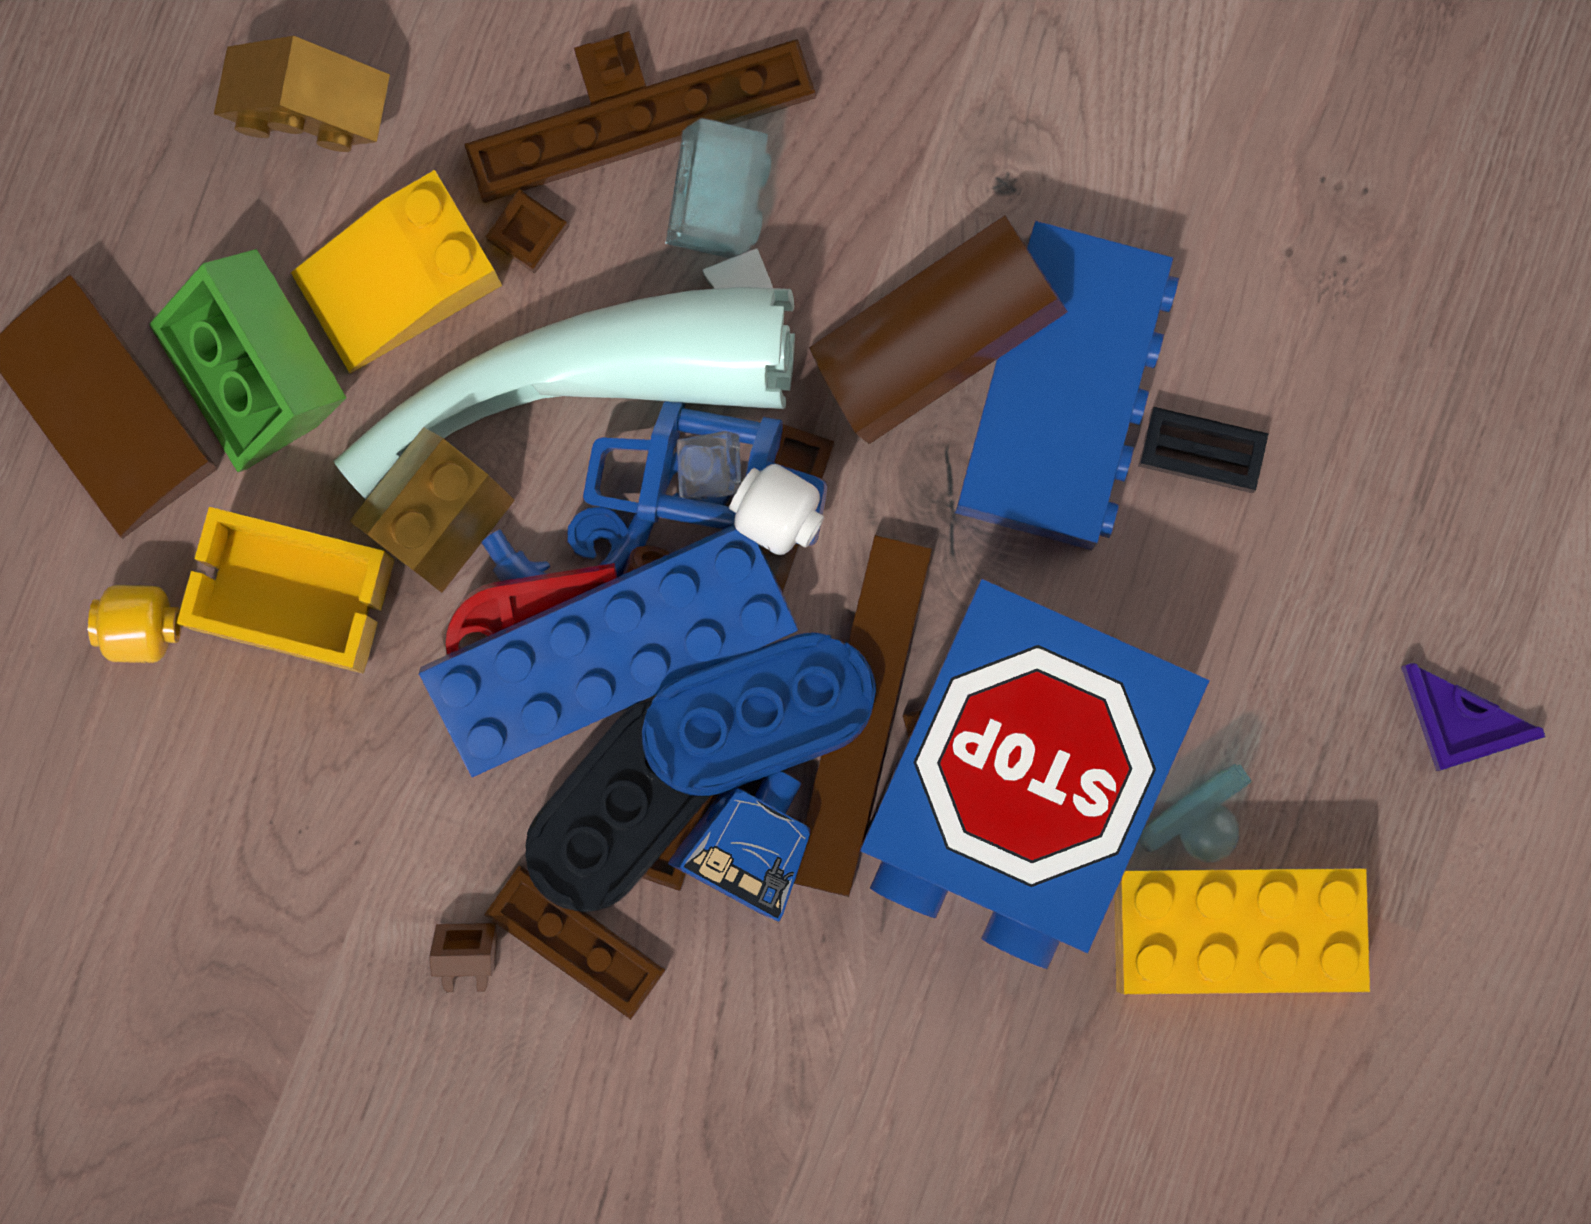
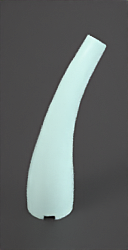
[333,287,795,499]

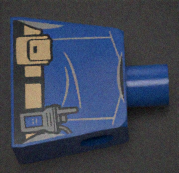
[668,771,810,922]

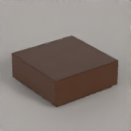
[485,189,569,274]

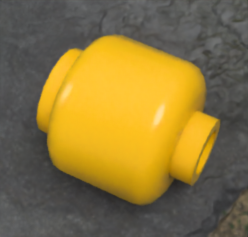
[88,585,181,663]

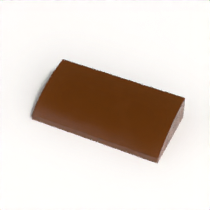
[809,215,1068,444]
[0,274,218,539]

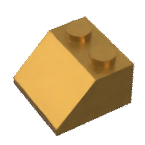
[350,427,515,593]

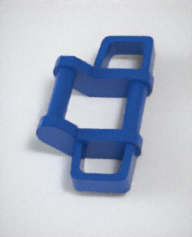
[583,401,827,546]

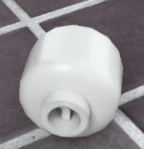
[729,464,824,555]

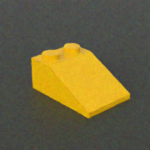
[291,170,502,374]

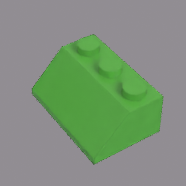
[149,249,347,472]

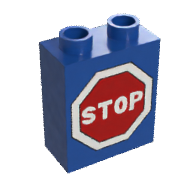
[860,579,1210,969]

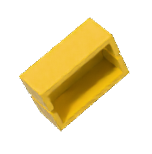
[177,507,395,674]

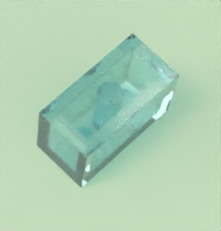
[665,118,771,258]

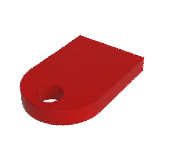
[446,563,617,655]

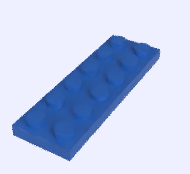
[419,524,798,777]

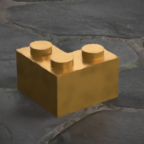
[214,35,390,152]

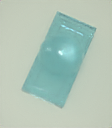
[1138,764,1252,862]

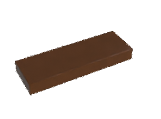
[484,866,667,1020]

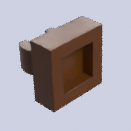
[574,31,646,104]
[429,923,497,993]

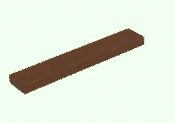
[464,39,816,203]
[794,535,932,897]

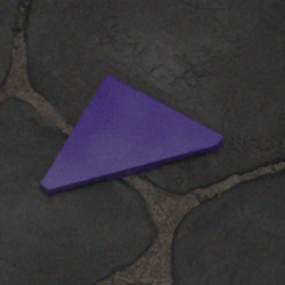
[1401,663,1546,771]

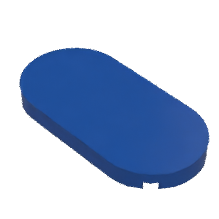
[642,632,876,796]

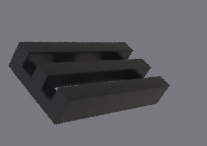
[1138,406,1269,493]

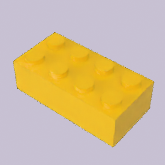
[1114,869,1370,994]

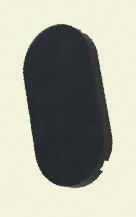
[525,701,712,912]

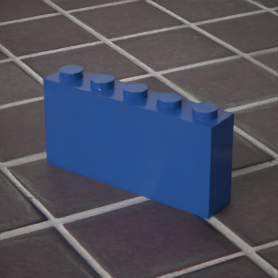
[955,221,1179,550]

